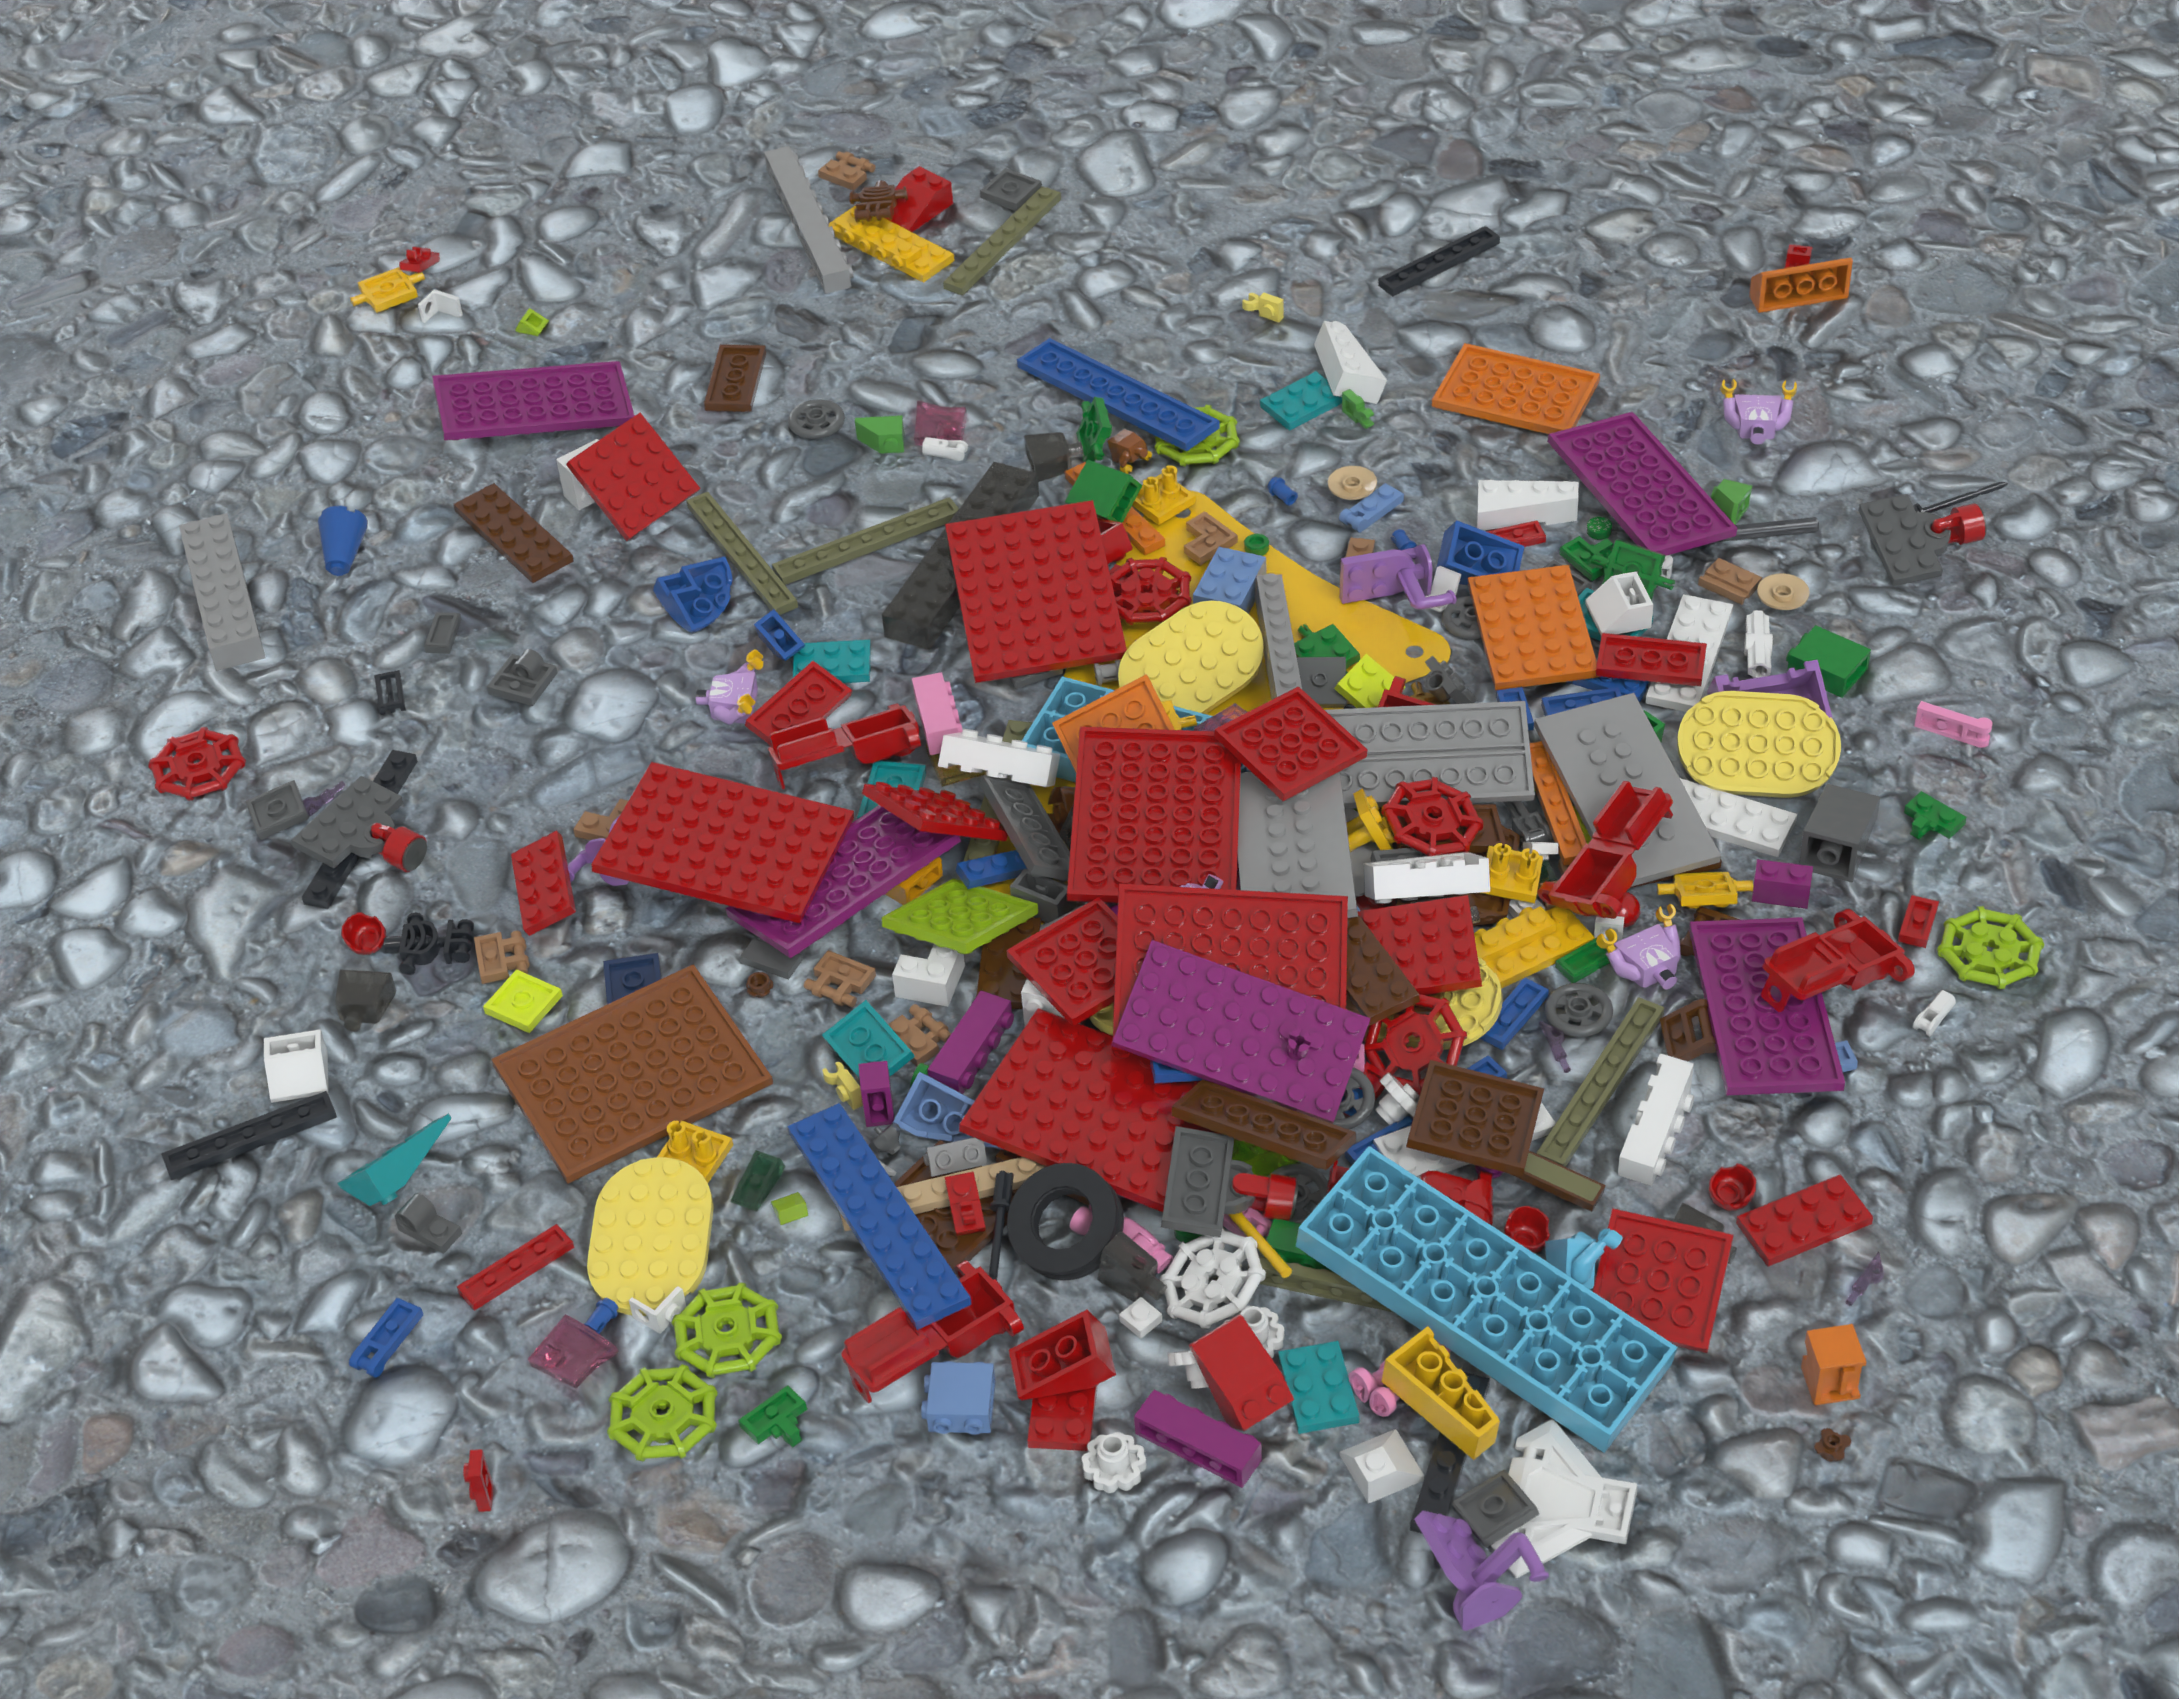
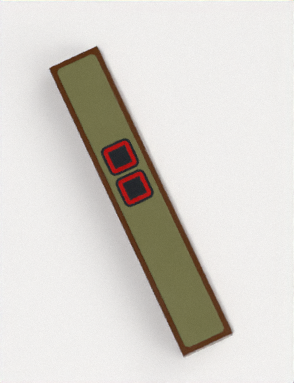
[1508,1151,1606,1212]

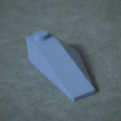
[893,1072,1002,1149]

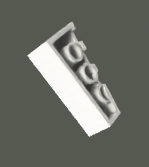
[1314,321,1387,404]
[1477,480,1578,531]
[938,729,1060,787]
[1363,852,1490,903]
[1618,1053,1694,1186]

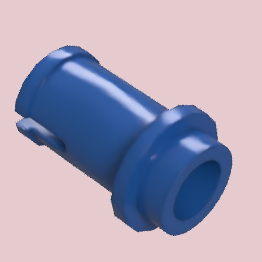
[1267,477,1298,506]
[1391,529,1417,550]
[582,1298,619,1338]

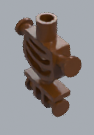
[849,180,908,222]

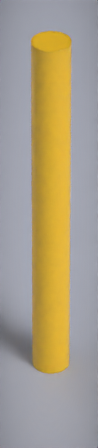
[1227,1212,1292,1278]

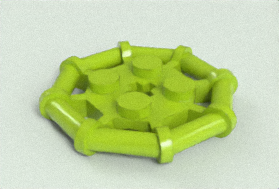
[1154,404,1240,467]
[1937,906,2044,989]
[672,1282,782,1378]
[607,1364,718,1462]

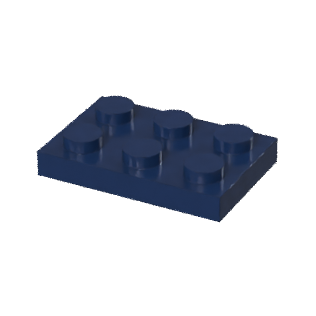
[603,953,662,1004]

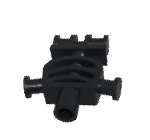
[384,912,474,975]

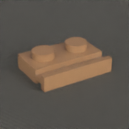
[1698,558,1762,605]

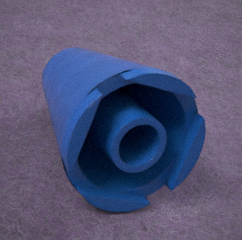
[318,506,368,576]

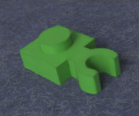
[1342,389,1374,429]

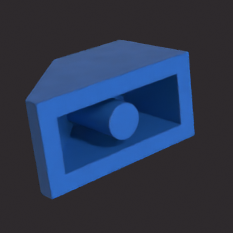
[754,609,805,661]

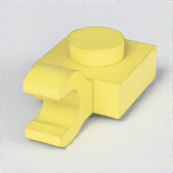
[1242,292,1284,323]
[822,1062,863,1110]

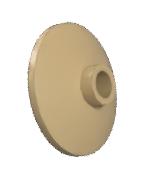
[1328,466,1377,500]
[1757,573,1809,610]

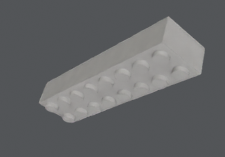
[179,513,266,671]

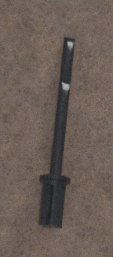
[1914,481,2008,513]
[989,1171,1014,1280]

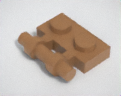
[818,151,876,191]
[474,931,530,984]
[804,950,876,1007]
[888,1004,951,1066]

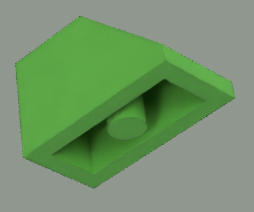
[855,415,905,454]
[1711,479,1752,526]

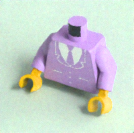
[1720,379,1797,444]
[696,649,763,725]
[1596,904,1681,990]

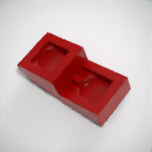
[1784,244,1812,268]

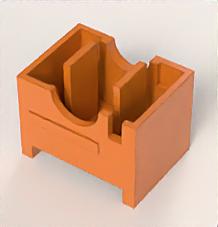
[1801,1324,1867,1406]

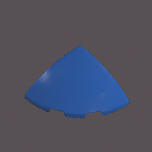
[653,557,733,633]

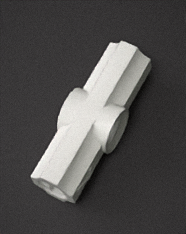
[1744,610,1773,678]

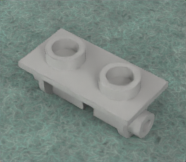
[923,1137,987,1177]

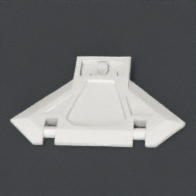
[1491,1419,1637,1579]

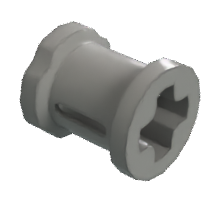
[1094,660,1120,686]

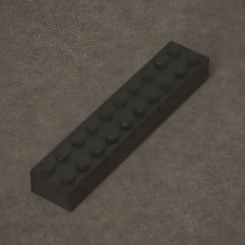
[882,462,1039,650]

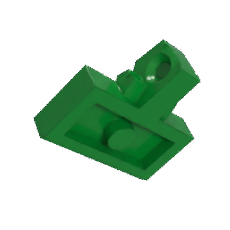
[1560,536,1613,581]
[1904,791,1967,839]
[738,1385,807,1448]

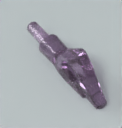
[300,781,346,823]
[1539,1021,1571,1073]
[1845,1252,1884,1306]

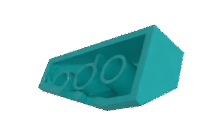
[337,1113,452,1206]

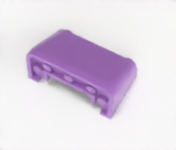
[1707,660,1833,719]

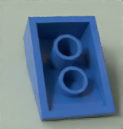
[1435,520,1524,585]

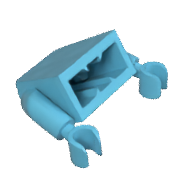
[1545,1228,1623,1289]

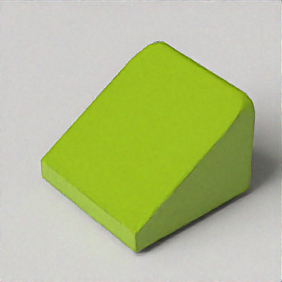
[515,308,549,336]
[771,1192,808,1225]

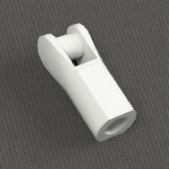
[922,437,968,461]
[1913,990,1956,1037]

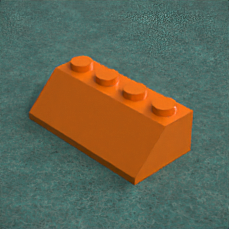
[1749,258,1853,313]

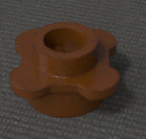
[1814,1428,1851,1461]

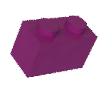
[1752,859,1813,909]
[858,1061,895,1127]

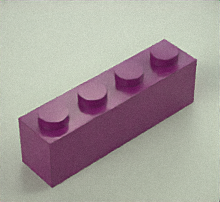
[927,991,1014,1094]
[1134,1390,1262,1488]

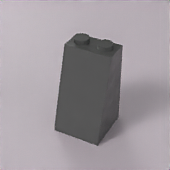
[1799,784,1881,883]

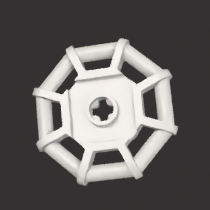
[1159,1227,1266,1329]

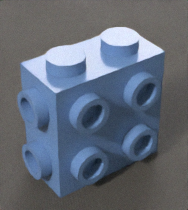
[921,1361,996,1434]

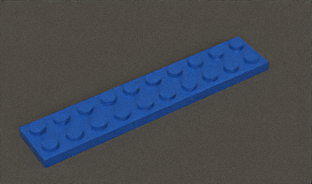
[1017,338,1220,451]
[787,1103,972,1330]

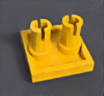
[1132,465,1196,525]
[1346,788,1395,852]
[1480,843,1543,903]
[657,1121,733,1183]

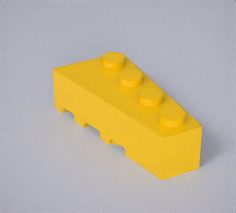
[1381,1326,1500,1460]

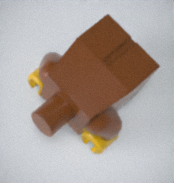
[1107,429,1152,474]

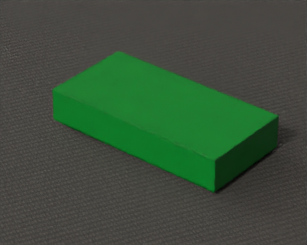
[1555,938,1610,983]

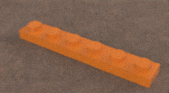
[1065,462,1165,555]
[1530,741,1587,866]

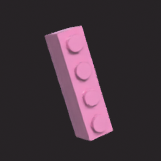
[912,672,962,755]

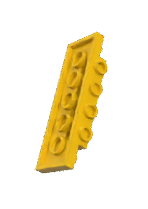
[828,205,954,283]
[1474,906,1595,989]

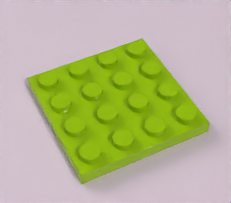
[881,878,1038,954]

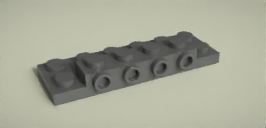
[979,775,1070,882]

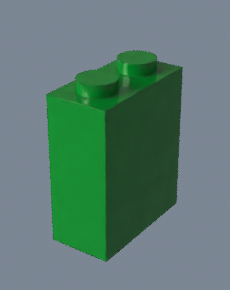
[1065,460,1143,523]
[1786,625,1871,698]

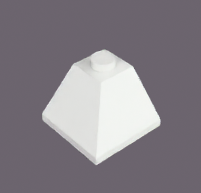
[1340,1429,1425,1504]

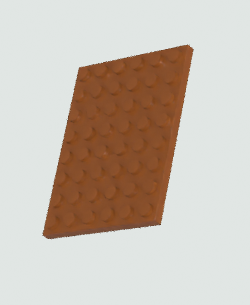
[491,964,773,1184]

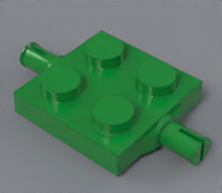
[1076,396,1112,462]
[1591,540,1675,601]
[1294,624,1360,674]

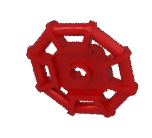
[1110,557,1192,625]
[148,727,246,801]
[1381,777,1483,856]
[1364,994,1467,1095]

